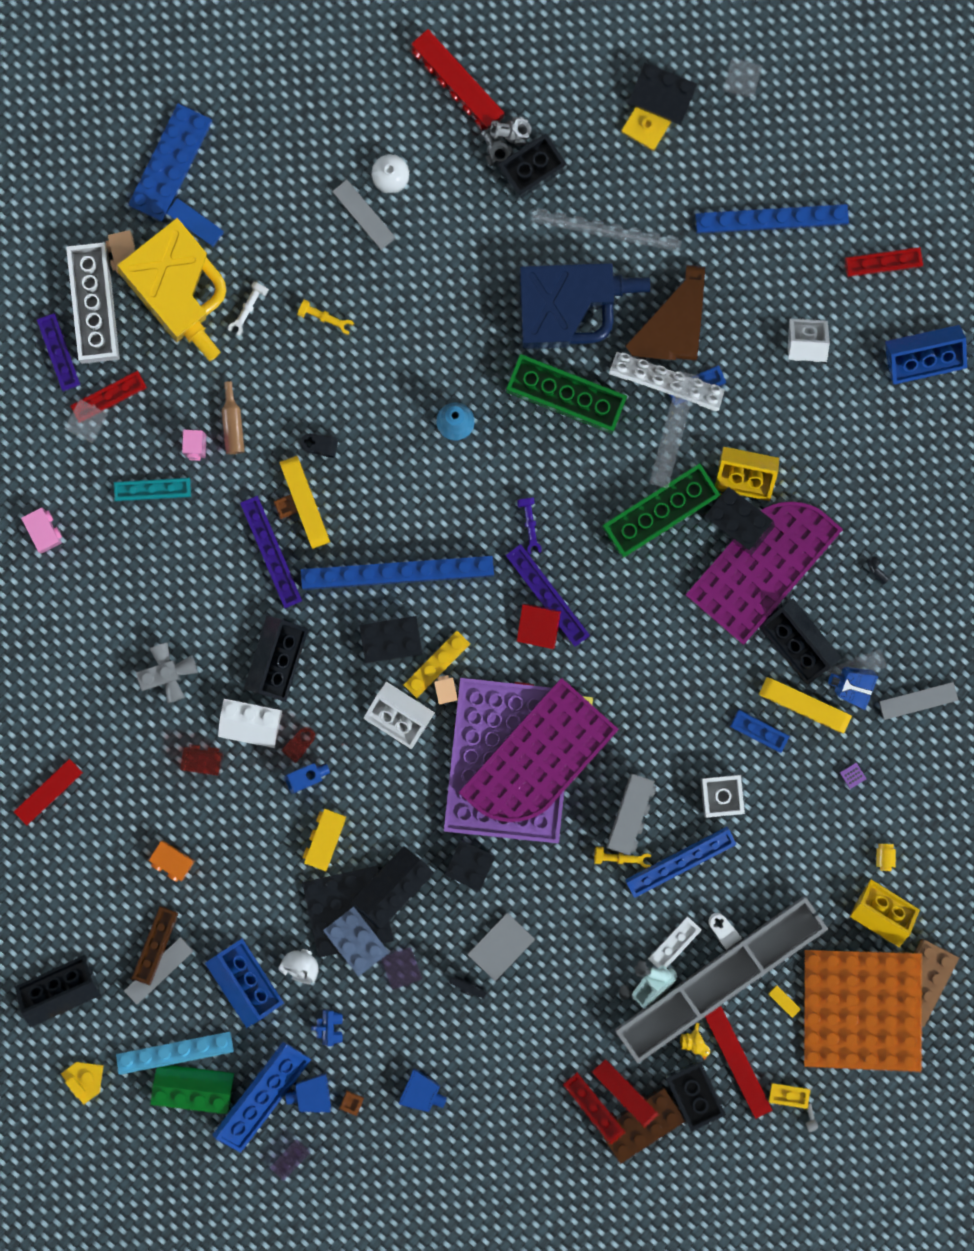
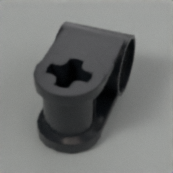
[301,433,338,458]

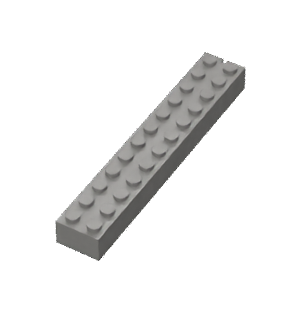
[614,896,828,1063]

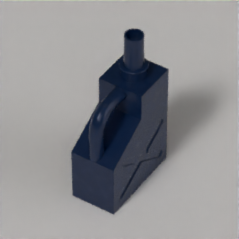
[520,263,650,349]

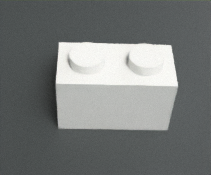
[788,319,830,362]

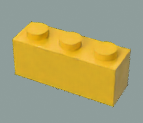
[303,809,347,871]

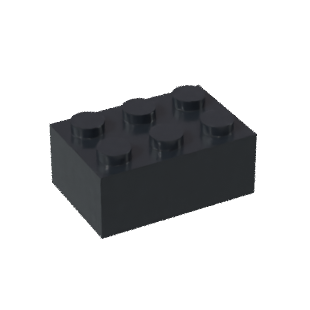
[498,133,567,200]
[704,487,775,556]
[359,616,423,664]
[665,1059,726,1132]

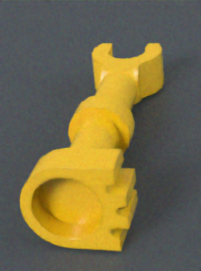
[297,299,354,335]
[594,846,651,868]

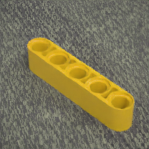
[279,455,330,549]
[759,677,852,734]

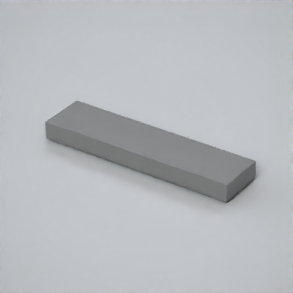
[332,180,396,250]
[879,682,959,720]
[124,937,194,1005]

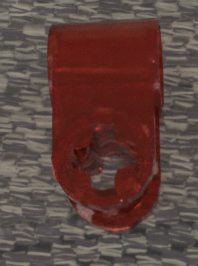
[281,727,315,764]

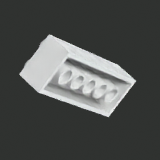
[66,243,120,364]

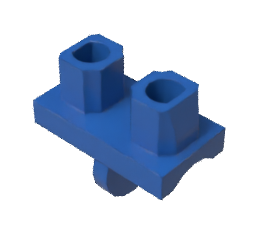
[311,1010,343,1047]

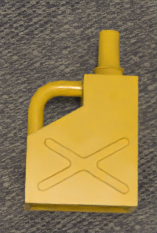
[117,218,226,362]

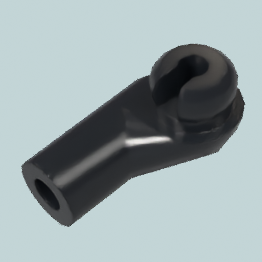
[868,556,889,584]

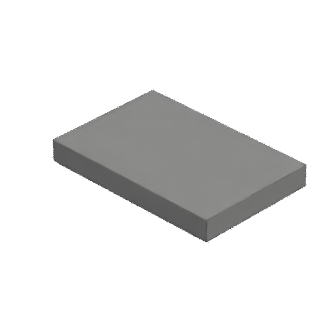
[467,912,535,981]

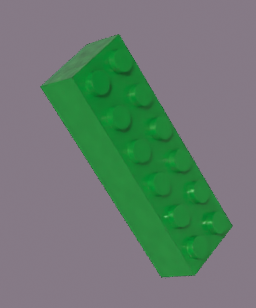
[506,354,627,434]
[602,463,721,559]

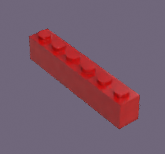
[411,29,504,130]

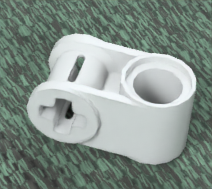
[708,913,742,950]

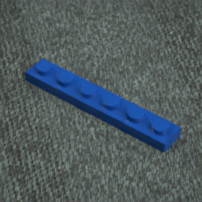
[625,827,737,898]

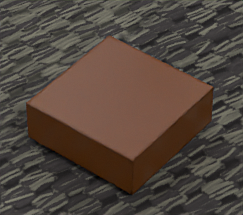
[274,494,298,519]
[339,1090,364,1116]

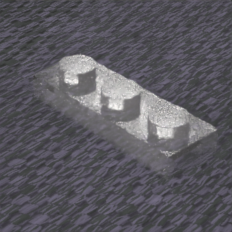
[827,649,887,688]

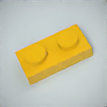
[768,1083,810,1109]

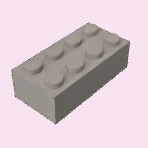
[606,774,657,855]

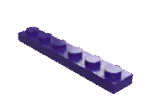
[240,495,303,609]
[505,544,590,647]

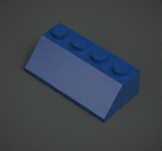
[885,325,967,385]
[205,939,284,1028]

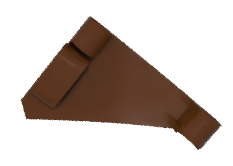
[626,265,705,361]

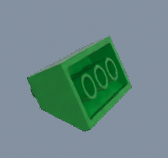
[150,1065,234,1114]

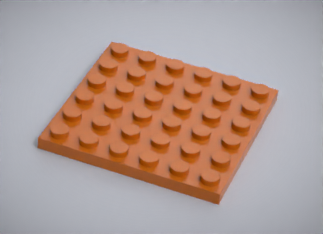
[804,950,922,1072]

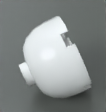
[371,154,409,193]
[278,949,319,984]

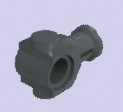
[480,128,514,167]

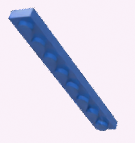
[695,204,849,234]

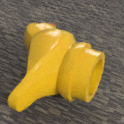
[680,1023,710,1060]

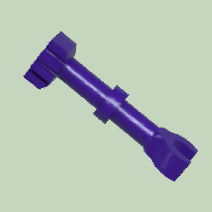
[517,497,542,554]

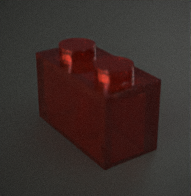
[180,744,223,776]

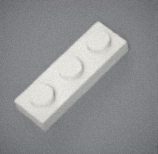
[648,917,701,968]

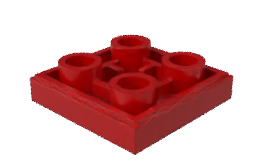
[517,603,561,649]

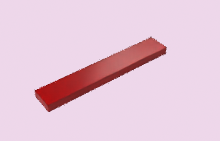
[705,1005,773,1119]

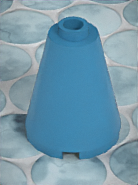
[436,402,475,441]

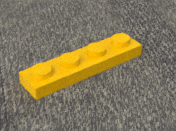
[404,631,471,698]

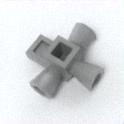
[136,643,198,704]

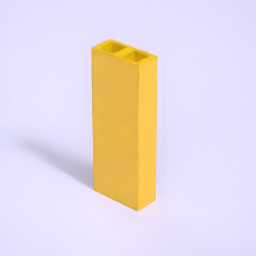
[768,985,801,1018]

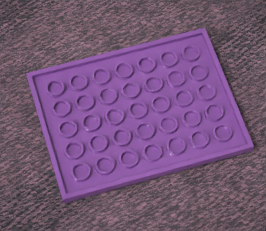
[444,678,564,844]

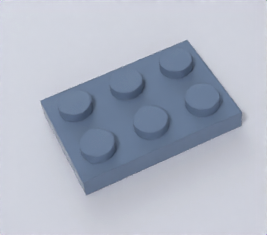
[323,907,389,977]

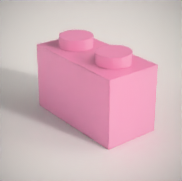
[182,430,206,461]
[21,508,62,554]

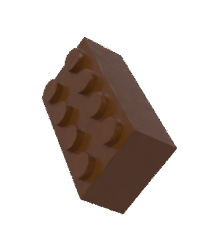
[599,1086,686,1164]

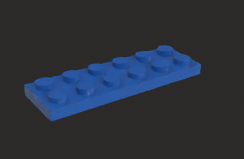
[128,104,213,222]
[212,1041,311,1153]

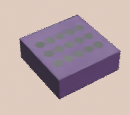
[840,763,866,789]

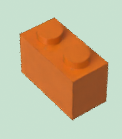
[149,841,195,882]

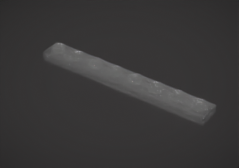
[531,209,682,252]

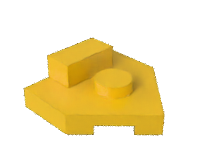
[61,1061,104,1105]

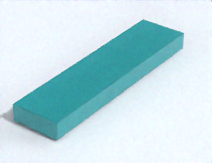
[114,478,192,502]

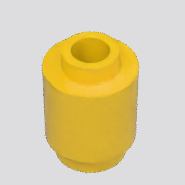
[876,844,896,871]

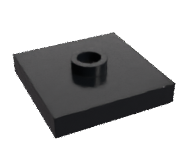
[449,974,487,999]

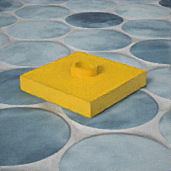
[621,107,671,152]

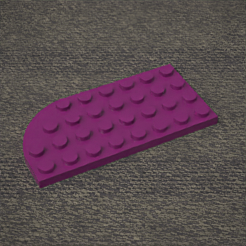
[685,502,843,645]
[458,678,619,822]

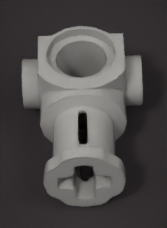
[490,117,531,146]

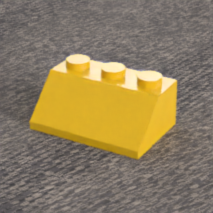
[714,446,779,501]
[850,879,920,947]

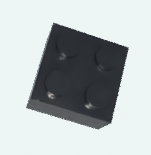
[445,840,496,892]

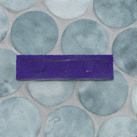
[37,313,81,392]

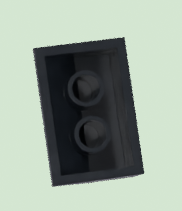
[628,63,698,125]

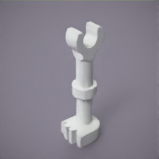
[228,281,269,336]

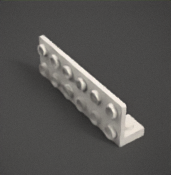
[609,352,725,412]

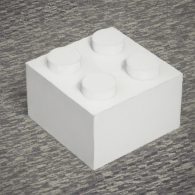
[700,775,745,817]

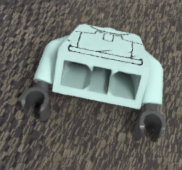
[618,961,677,1009]

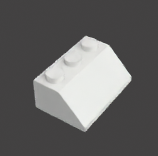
[363,682,435,749]
[218,699,282,748]

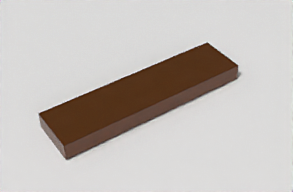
[131,906,179,986]

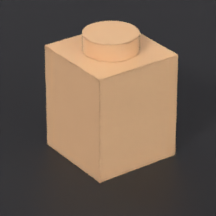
[434,675,458,705]

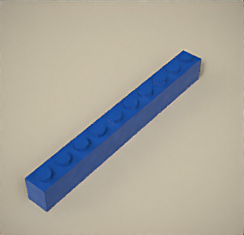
[301,556,494,590]

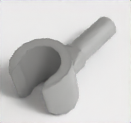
[805,1104,818,1132]

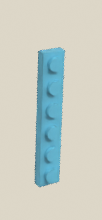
[116,1032,234,1075]

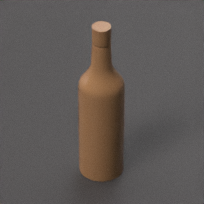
[222,381,245,454]

